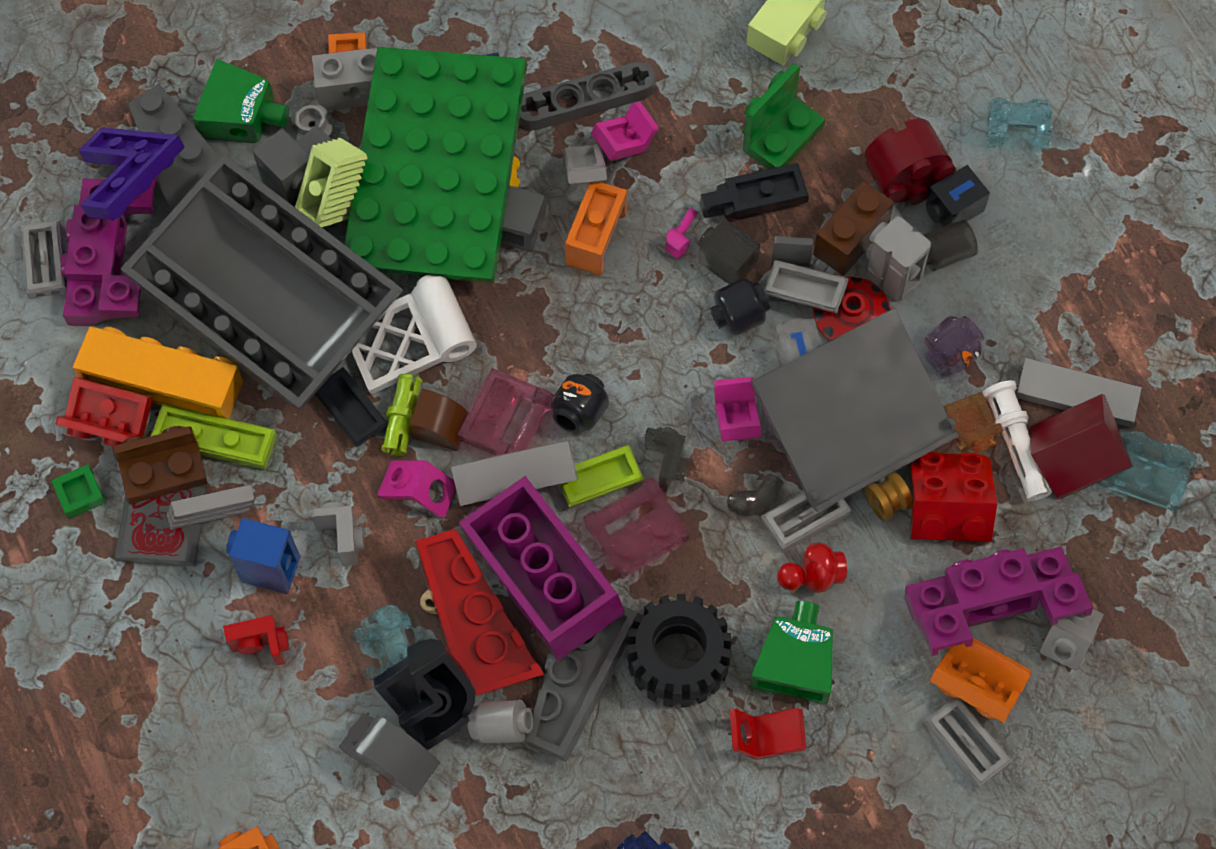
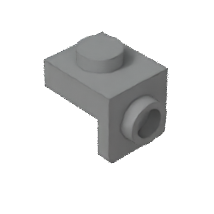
[312,502,365,566]
[1040,609,1104,670]

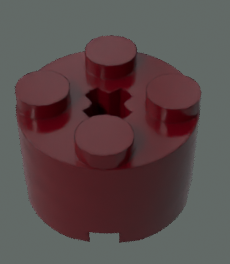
[864,119,956,205]

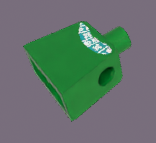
[193,59,289,143]
[750,601,833,705]

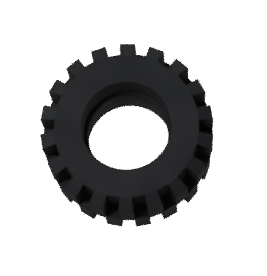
[627,594,732,708]

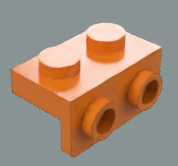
[930,638,1032,723]

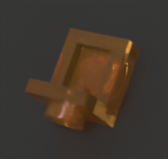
[944,392,1003,453]

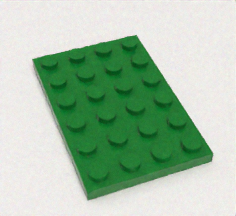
[345,47,528,283]

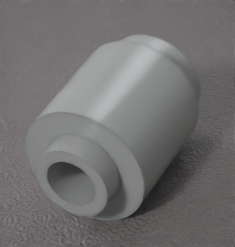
[468,700,533,744]

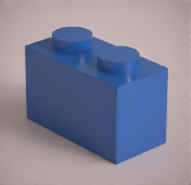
[226,518,301,594]

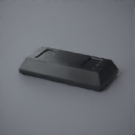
[315,367,388,447]

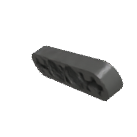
[519,62,655,131]

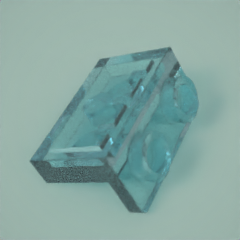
[1099,430,1197,512]

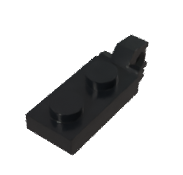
[700,163,809,219]

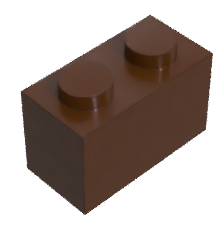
[813,181,894,276]

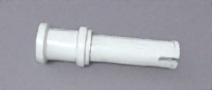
[981,380,1052,502]

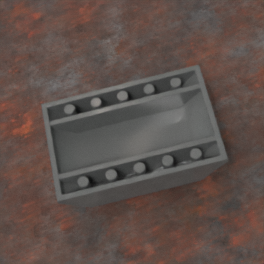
[121,153,403,410]

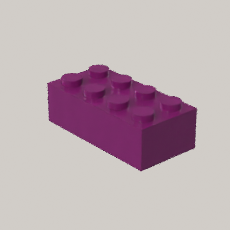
[458,476,625,661]

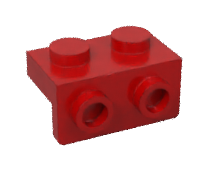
[55,377,153,447]

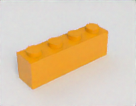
[72,326,244,419]

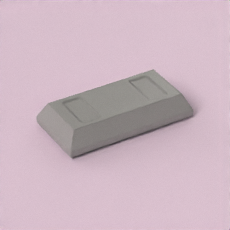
[763,260,849,313]

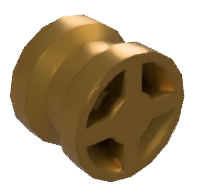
[865,472,913,522]

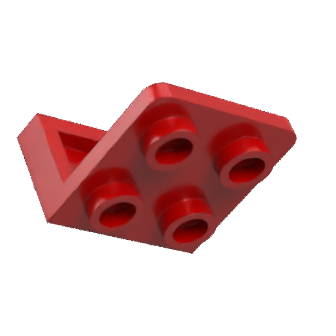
[910,451,997,542]

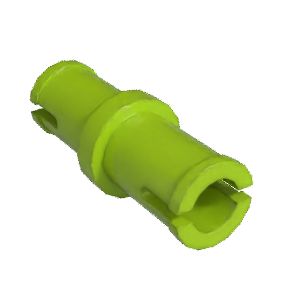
[381,374,423,456]

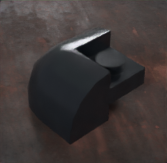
[373,639,476,751]

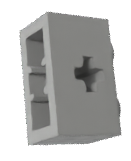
[312,48,377,110]

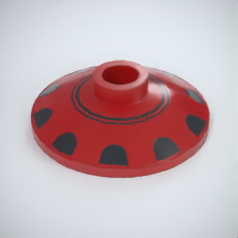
[813,276,890,341]

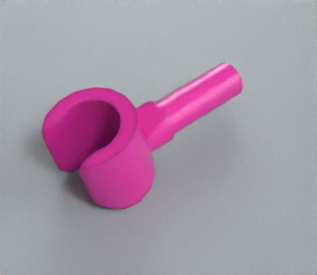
[664,208,697,259]

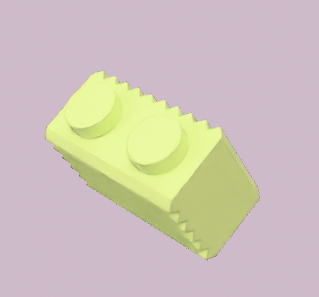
[295,138,368,227]

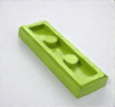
[151,404,277,470]

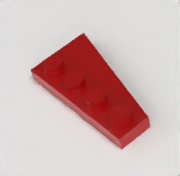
[415,529,544,697]

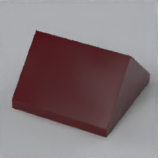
[1030,394,1133,499]

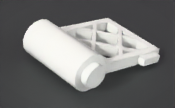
[352,275,477,395]

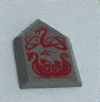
[115,485,207,566]

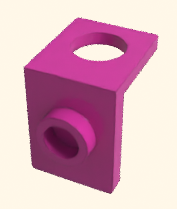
[377,461,456,518]

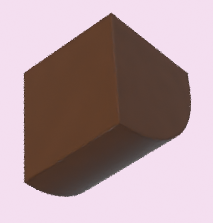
[409,389,470,451]

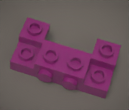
[60,177,158,326]
[904,546,1093,656]

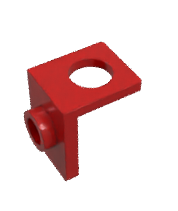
[730,708,806,760]

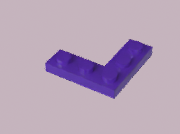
[78,127,185,221]

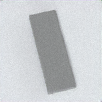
[1016,358,1142,428]
[451,440,578,506]

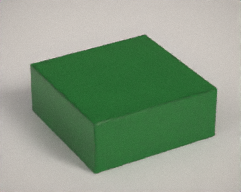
[51,464,106,519]

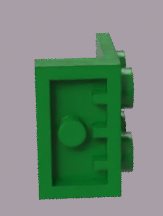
[742,63,825,169]

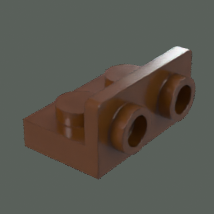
[113,426,208,504]

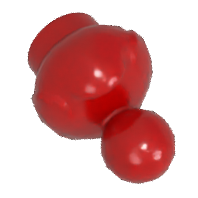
[776,542,847,593]

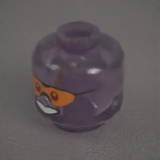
[924,316,984,374]

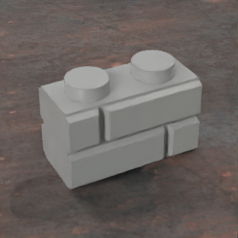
[865,216,931,302]

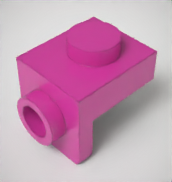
[591,101,658,161]
[714,377,761,442]

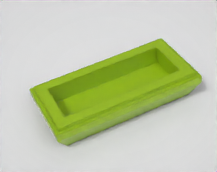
[559,445,644,508]

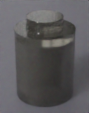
[923,219,978,271]

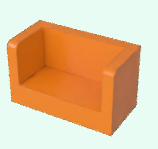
[565,181,627,275]

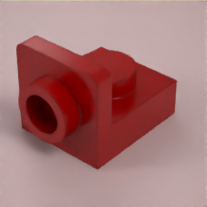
[223,615,290,666]

